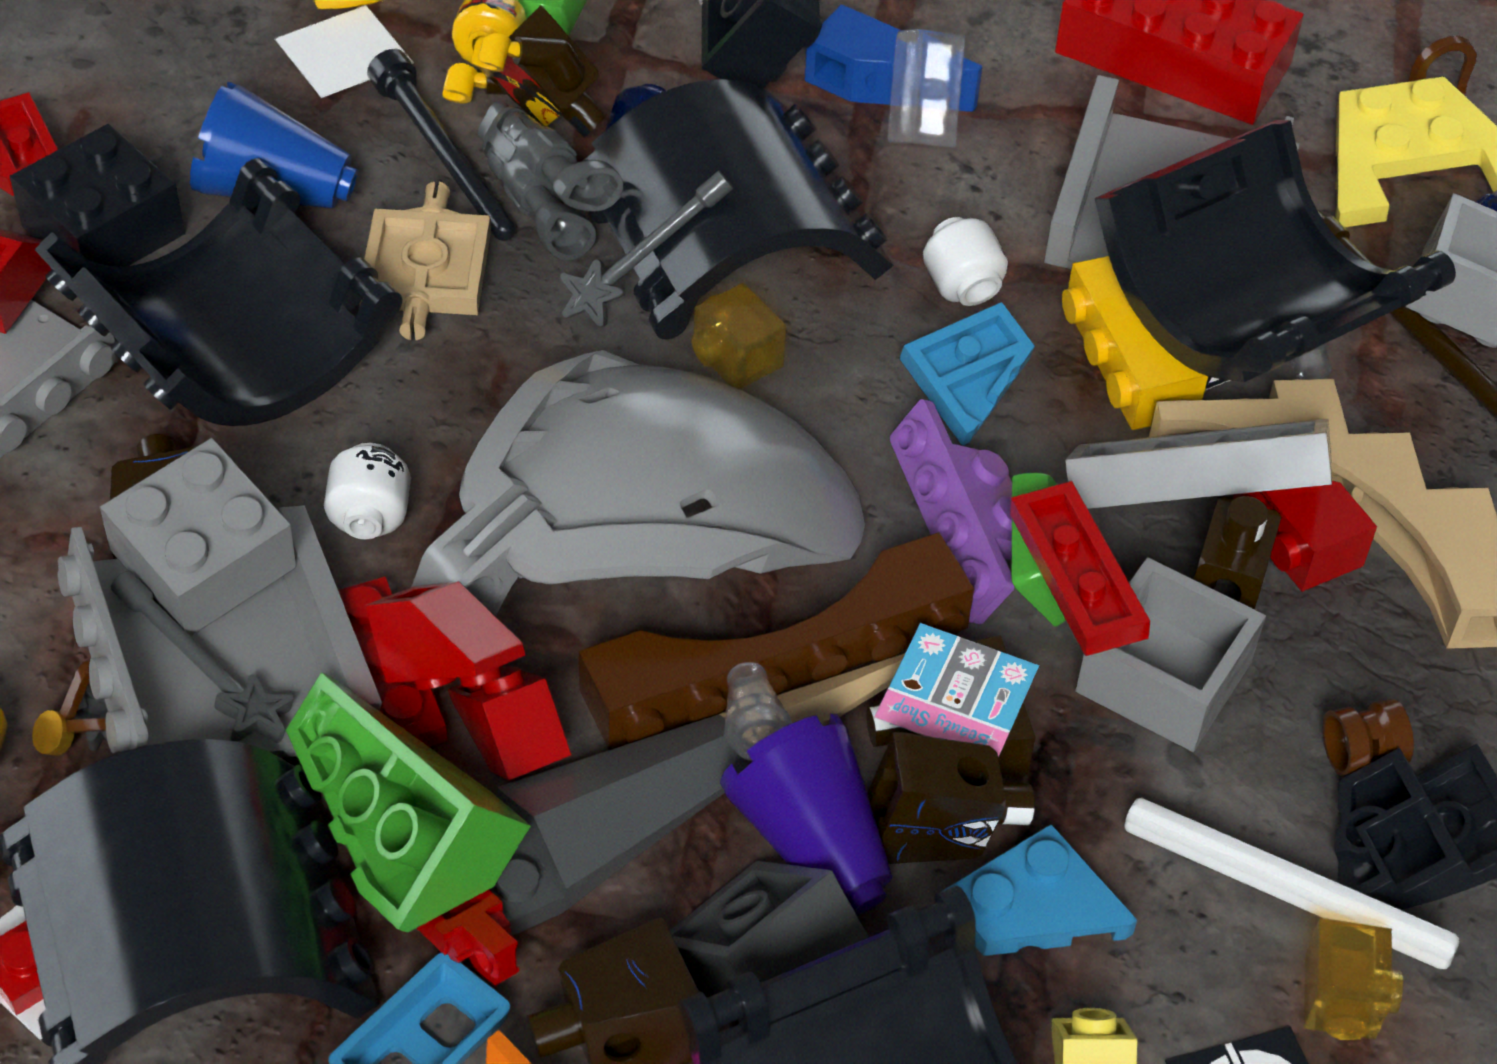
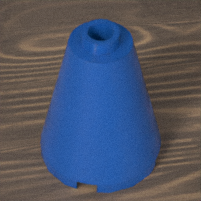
[190,82,358,209]

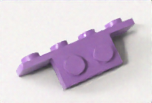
[890,399,1015,624]

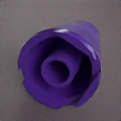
[720,713,892,916]

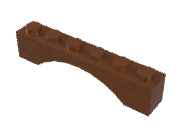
[579,532,974,750]

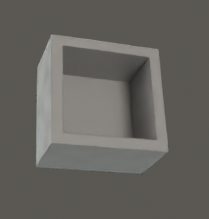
[1406,193,1497,348]
[100,438,296,636]
[1075,557,1266,753]

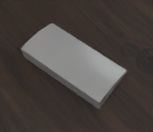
[1065,419,1332,509]

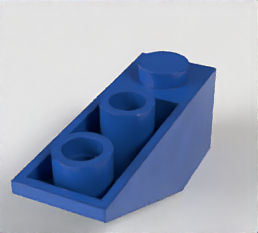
[804,4,982,112]

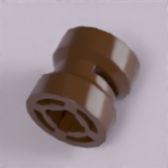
[1322,699,1414,777]

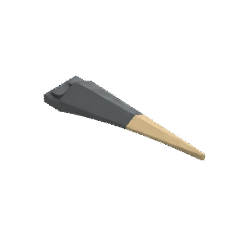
[489,654,905,936]

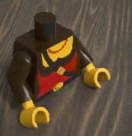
[442,5,608,137]

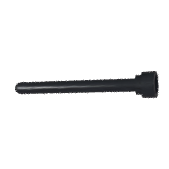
[367,49,515,241]

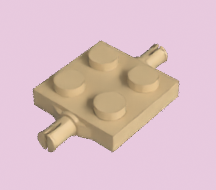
[359,182,491,340]

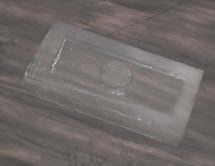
[888,29,965,147]

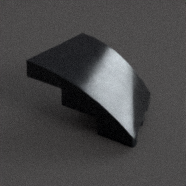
[1335,743,1497,910]

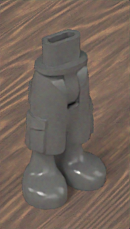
[477,101,623,261]

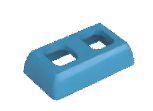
[328,953,510,1064]

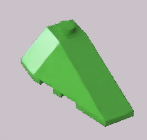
[286,672,531,933]

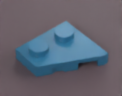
[900,302,1035,446]
[943,825,1137,956]

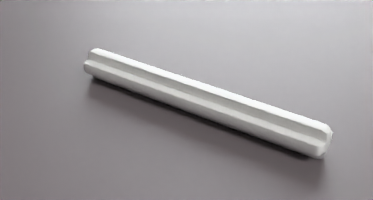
[1124,798,1459,969]

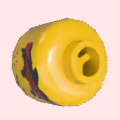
[452,0,527,67]

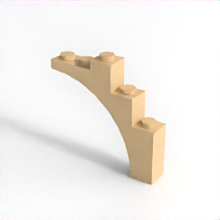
[1149,379,1497,649]

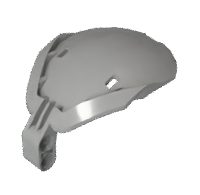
[412,350,865,617]

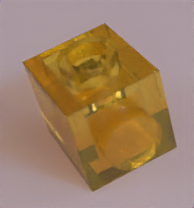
[691,283,786,389]
[1304,918,1403,1040]

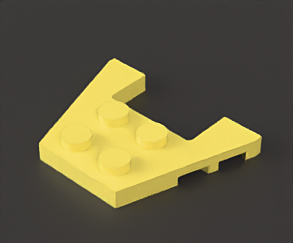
[1335,77,1497,227]

